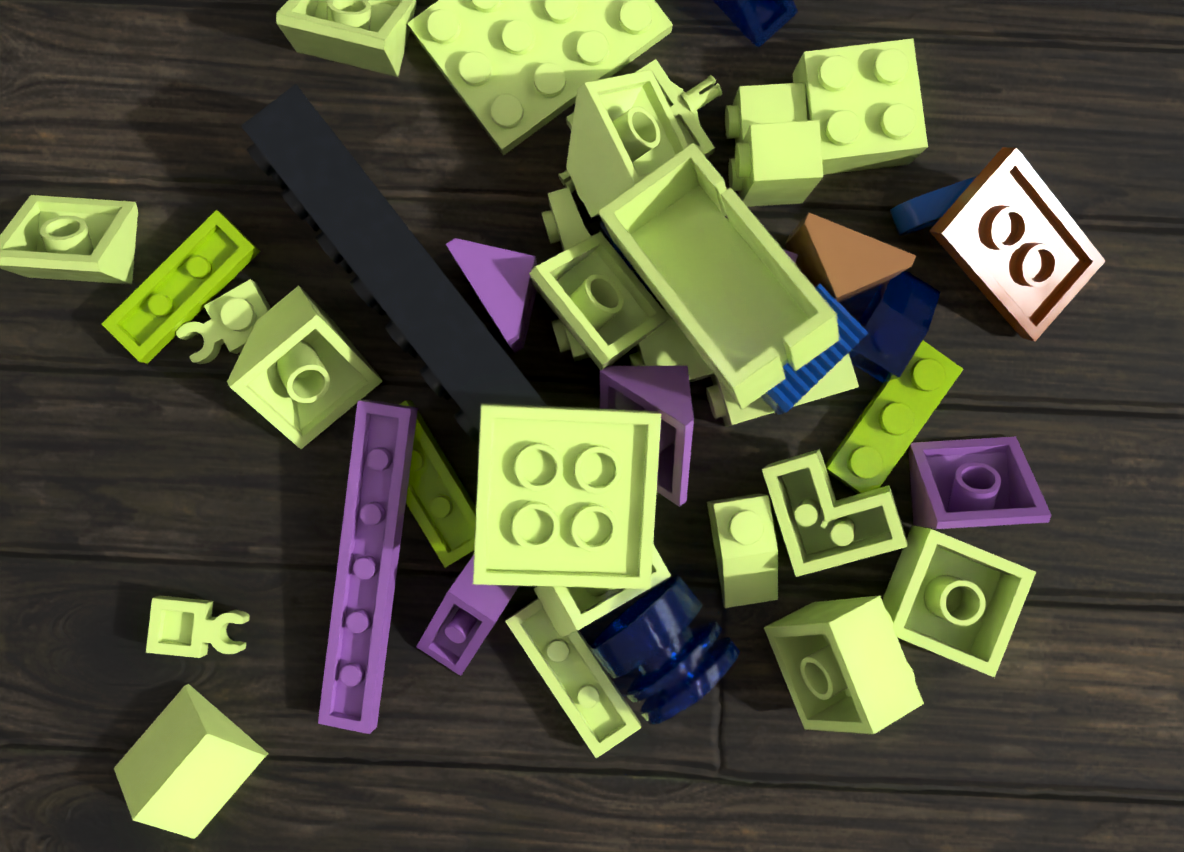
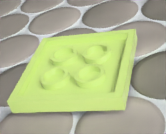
[473,403,661,589]

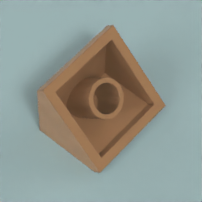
[785,213,916,303]

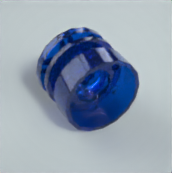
[590,575,740,725]

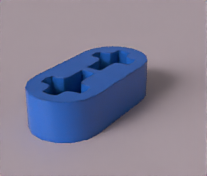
[890,176,977,236]

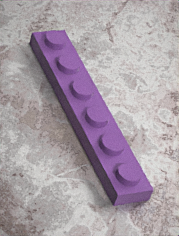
[318,399,418,734]

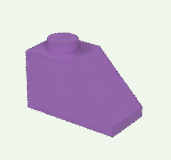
[416,555,519,676]

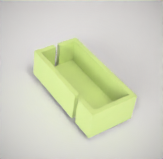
[598,143,839,409]

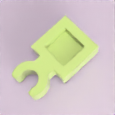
[176,279,271,364]
[146,596,250,658]

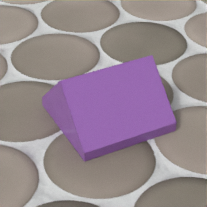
[446,238,537,353]
[600,366,694,507]
[908,436,1051,529]

